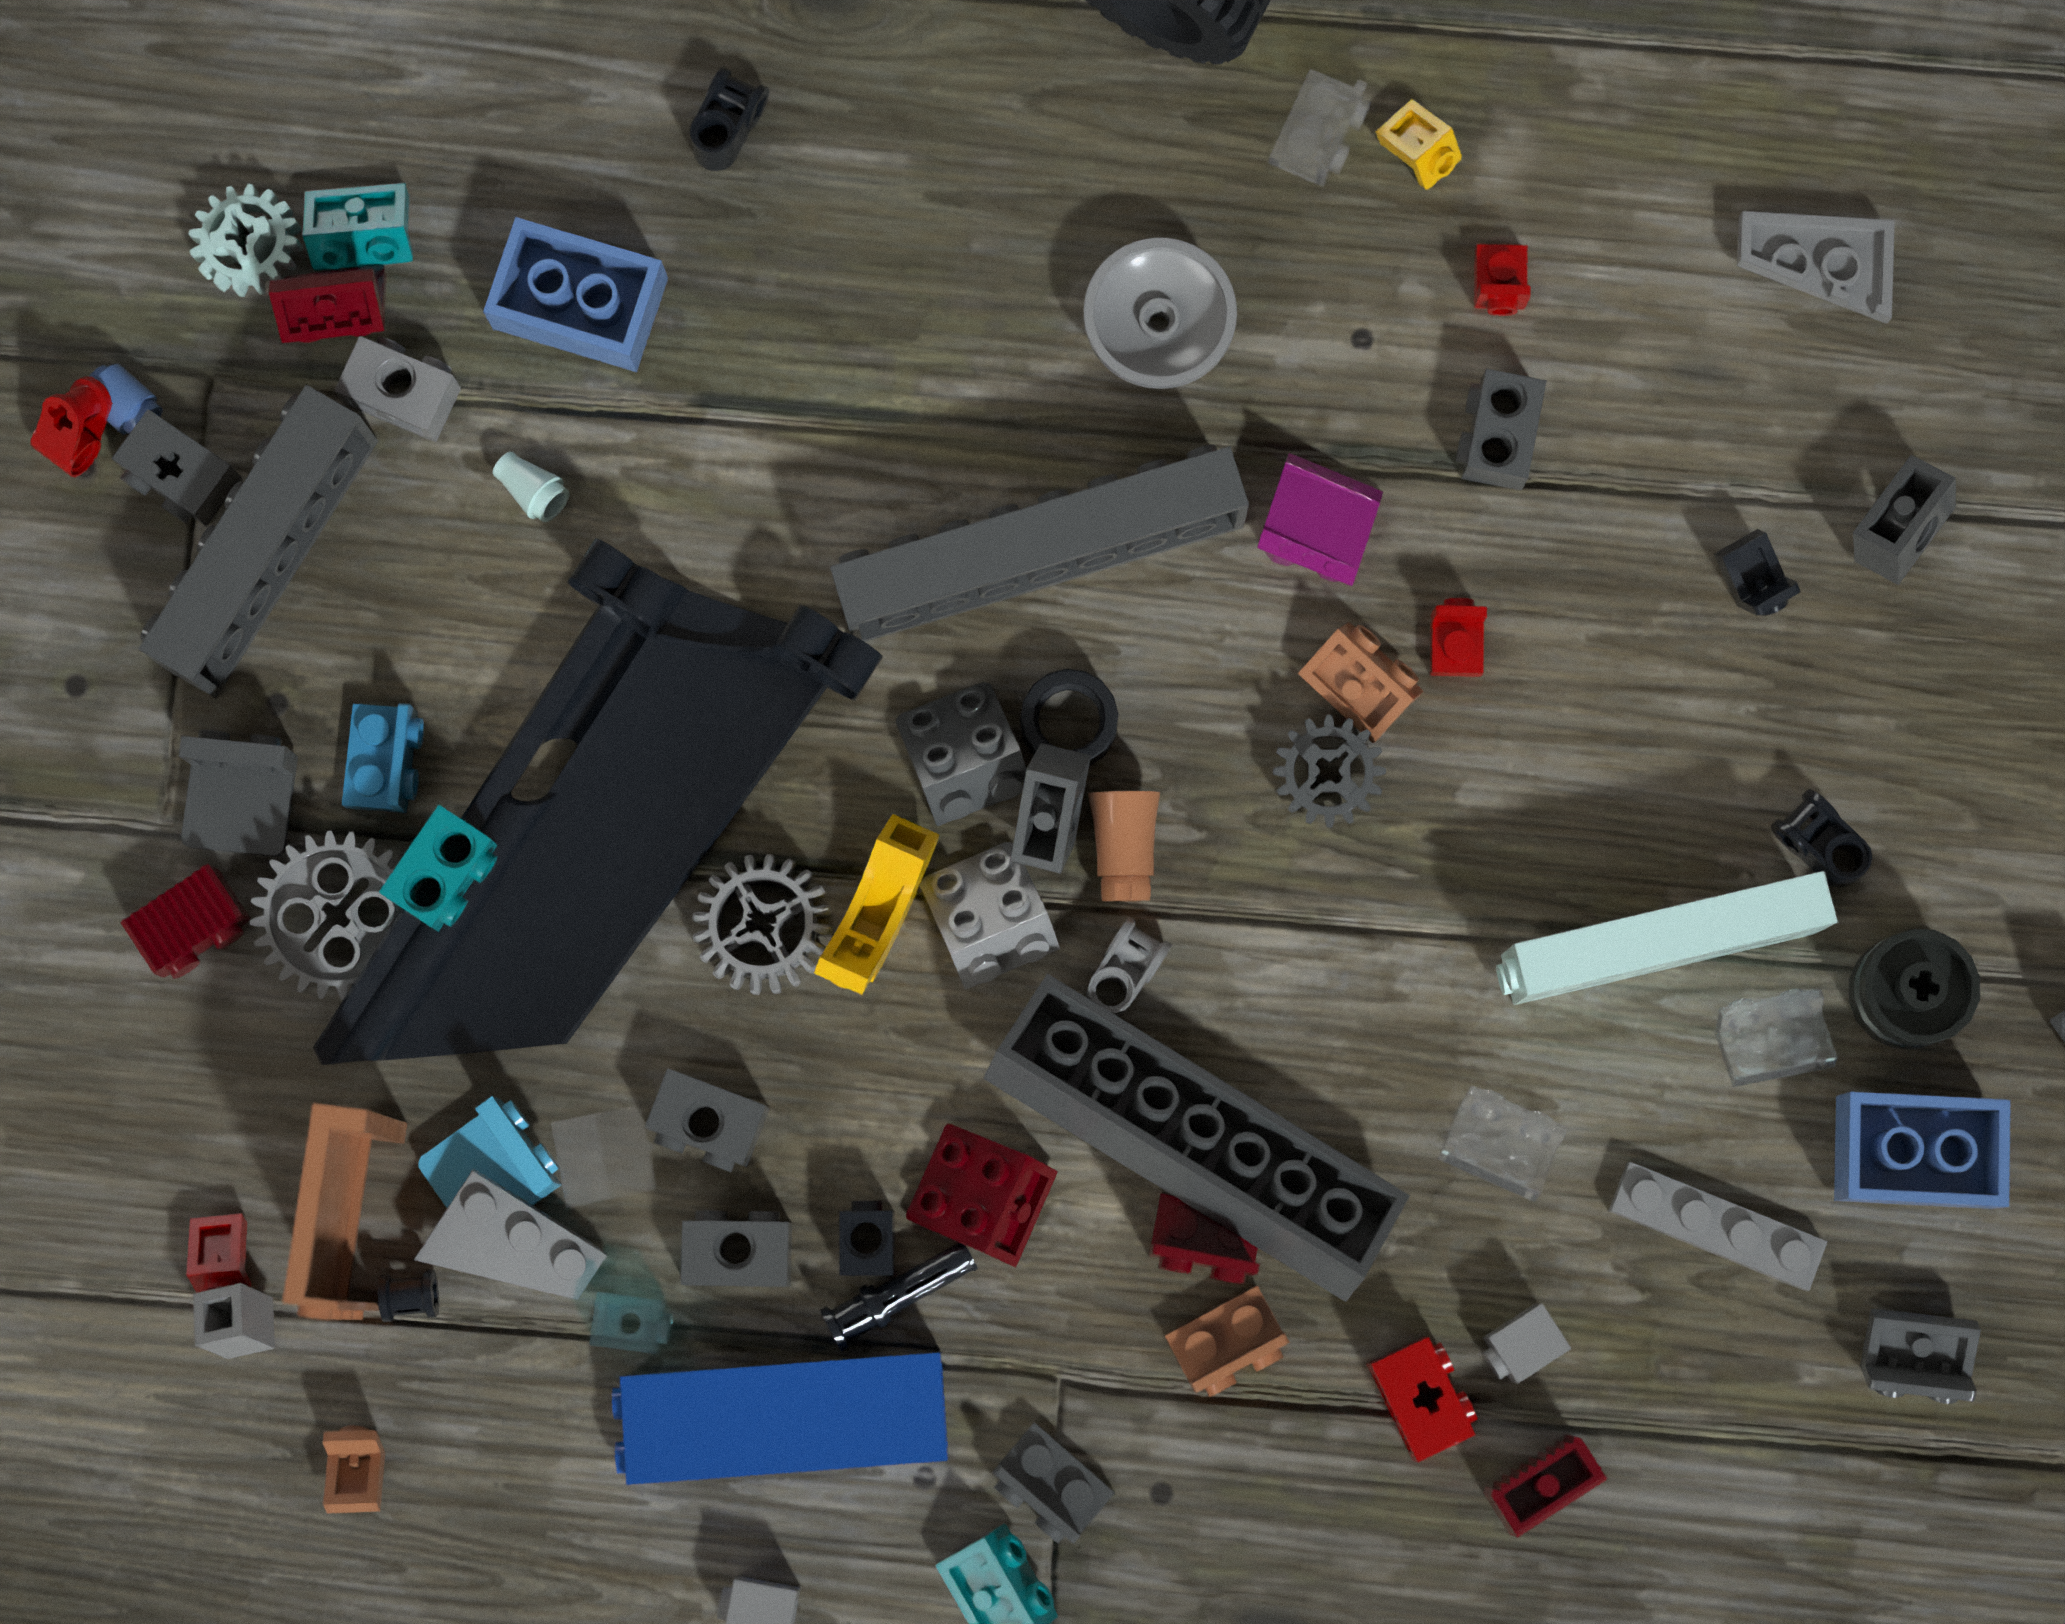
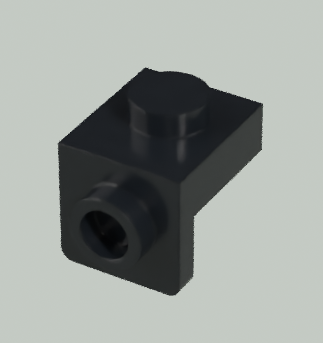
[1714,529,1801,616]

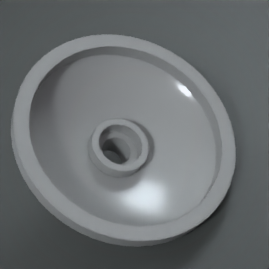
[1084,238,1237,389]

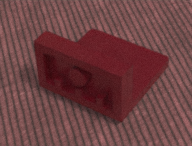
[269,265,386,343]
[906,1123,1058,1268]
[1149,1193,1260,1284]

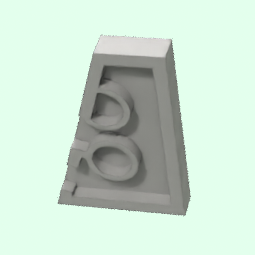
[1737,211,1895,324]
[414,1168,607,1300]

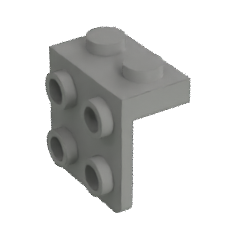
[920,842,1060,990]

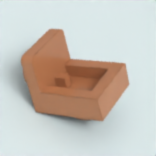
[323,1425,385,1513]

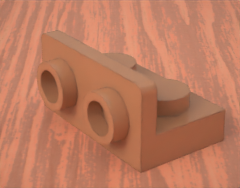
[1298,622,1424,743]
[1164,1286,1290,1397]

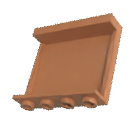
[282,1103,407,1320]

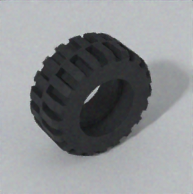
[1086,0,1271,65]

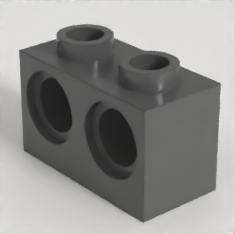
[1456,369,1547,491]

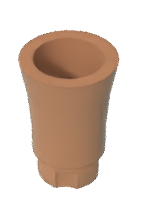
[1088,791,1160,902]

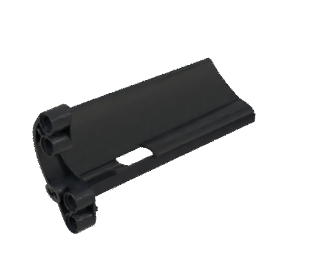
[313,538,883,1065]

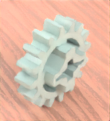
[189,184,303,297]

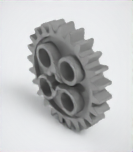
[250,831,402,1000]

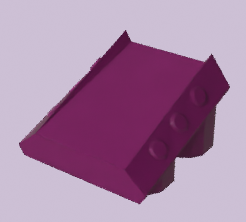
[1257,453,1383,586]

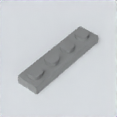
[1608,1162,1827,1291]

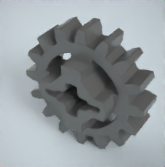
[1273,715,1386,828]

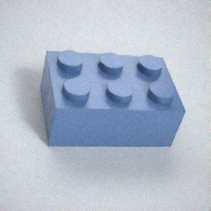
[483,217,668,372]
[1834,1092,2010,1209]

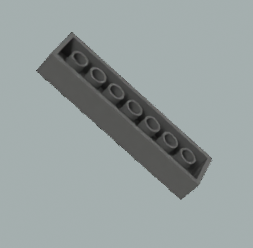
[830,444,1249,642]
[983,974,1410,1302]

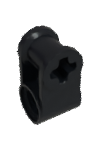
[690,67,770,171]
[1771,789,1872,888]

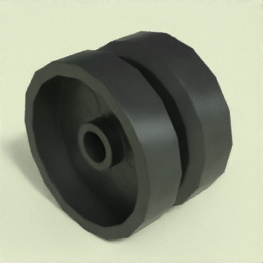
[1849,929,1980,1050]

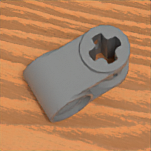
[1086,917,1173,1017]

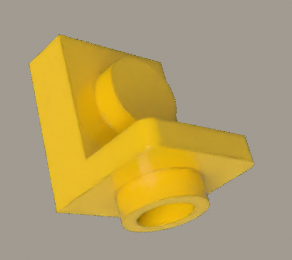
[1376,99,1462,190]

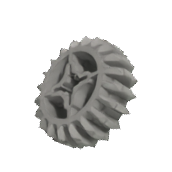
[692,854,833,995]

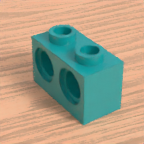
[379,805,498,932]

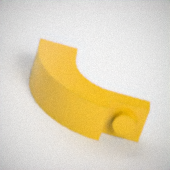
[814,814,940,995]

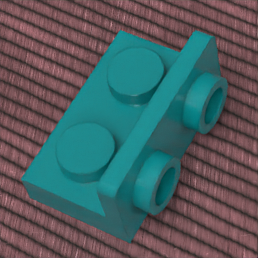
[302,183,413,270]
[935,1524,1058,1624]

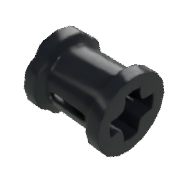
[378,1270,439,1322]

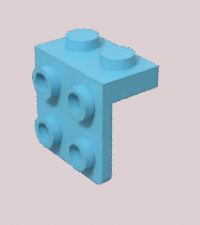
[418,1096,562,1208]

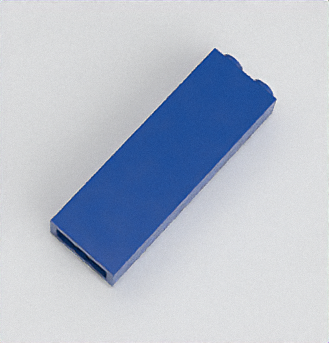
[612,1352,949,1485]

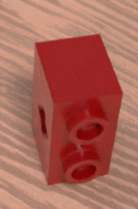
[1367,1337,1478,1463]

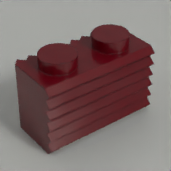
[120,864,251,979]
[1483,1434,1608,1538]

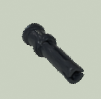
[820,1242,978,1351]

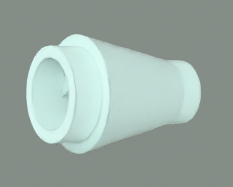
[493,452,569,522]

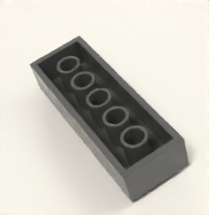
[138,385,378,699]

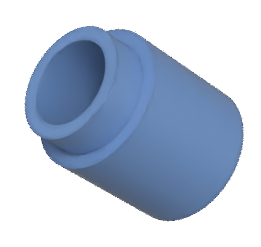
[89,364,162,434]

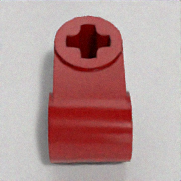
[30,376,112,477]

